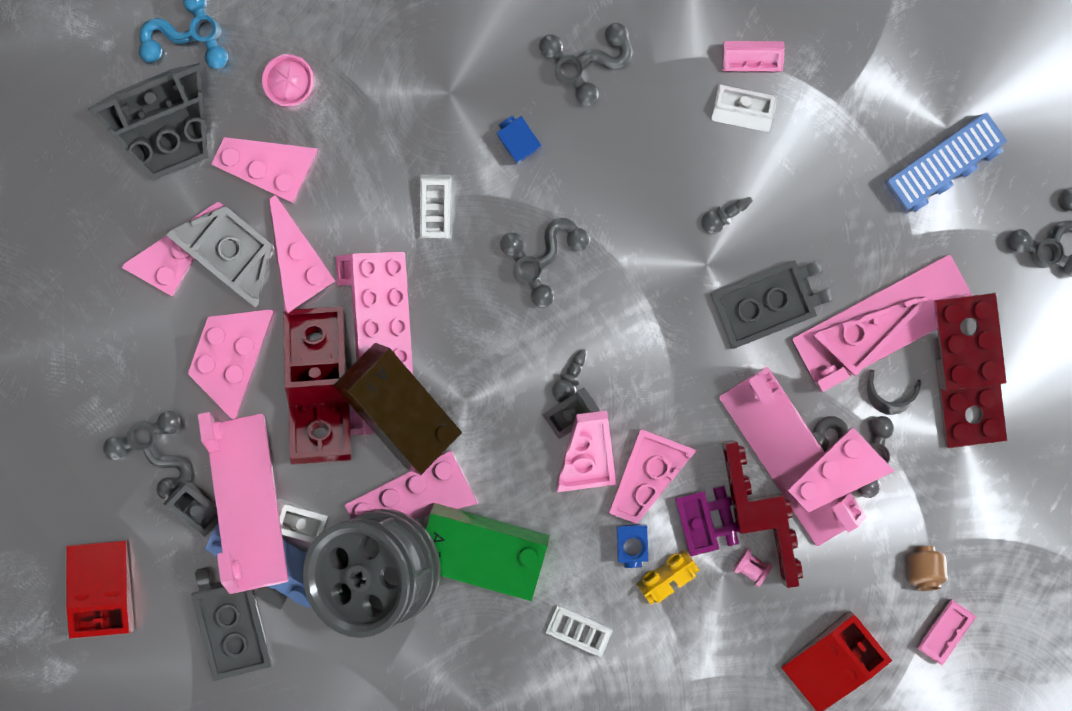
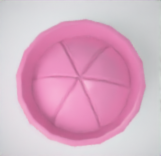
[262,54,314,106]

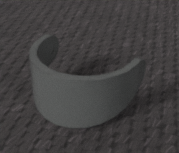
[867,369,921,415]

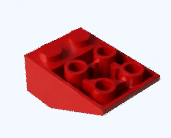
[66,540,135,639]
[781,611,892,711]

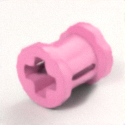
[733,548,773,587]

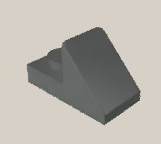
[543,387,600,439]
[163,481,218,537]

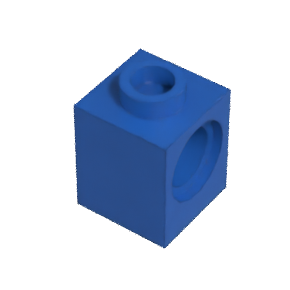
[497,116,542,164]
[616,524,649,568]

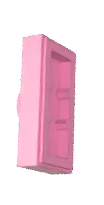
[722,41,785,72]
[916,599,976,665]

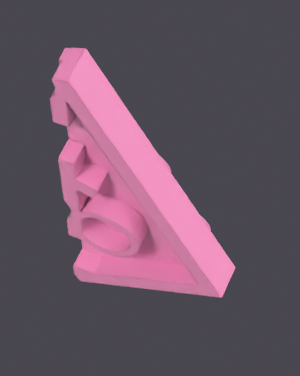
[814,296,930,376]

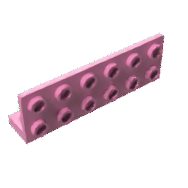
[335,252,413,435]
[792,255,972,392]
[719,366,867,546]
[198,412,289,594]

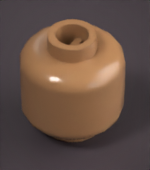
[907,546,948,591]

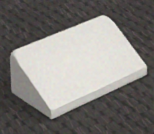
[712,84,777,132]

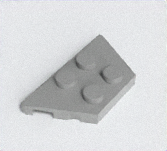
[165,206,272,308]

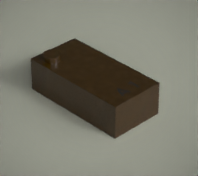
[333,343,462,475]

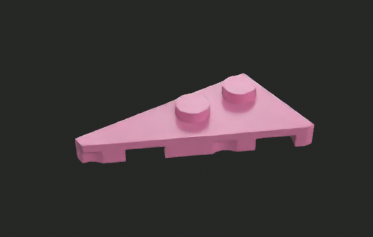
[269,195,335,314]
[122,202,224,296]

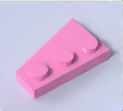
[211,137,319,203]
[556,410,616,492]
[609,429,697,524]

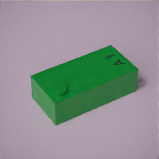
[426,503,550,602]

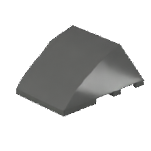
[88,63,208,180]

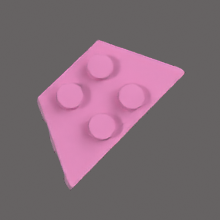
[188,309,275,420]

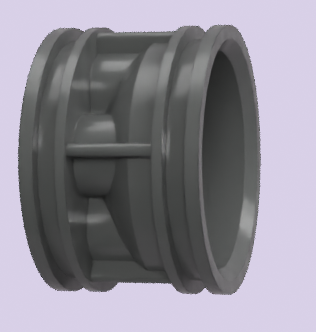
[303,509,441,638]

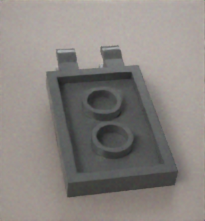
[711,260,834,349]
[191,567,272,681]

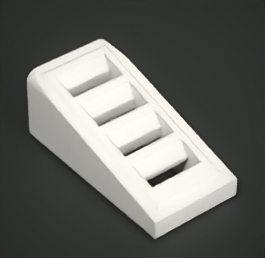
[420,174,451,238]
[546,605,613,657]

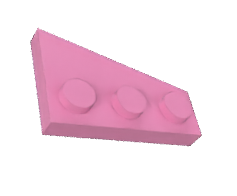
[786,427,894,512]

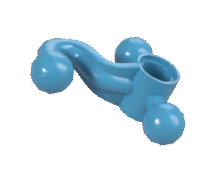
[138,0,228,69]

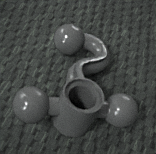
[539,23,632,106]
[1009,187,1072,277]
[500,218,590,308]
[103,411,192,501]
[811,416,895,498]

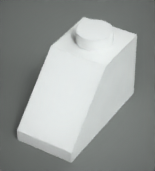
[277,498,328,543]

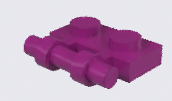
[675,485,739,557]

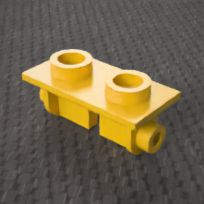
[636,549,700,605]

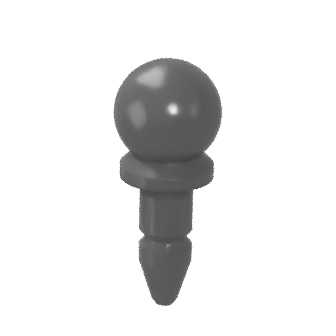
[701,197,753,234]
[552,349,587,402]

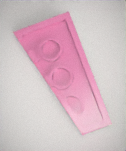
[344,450,478,519]

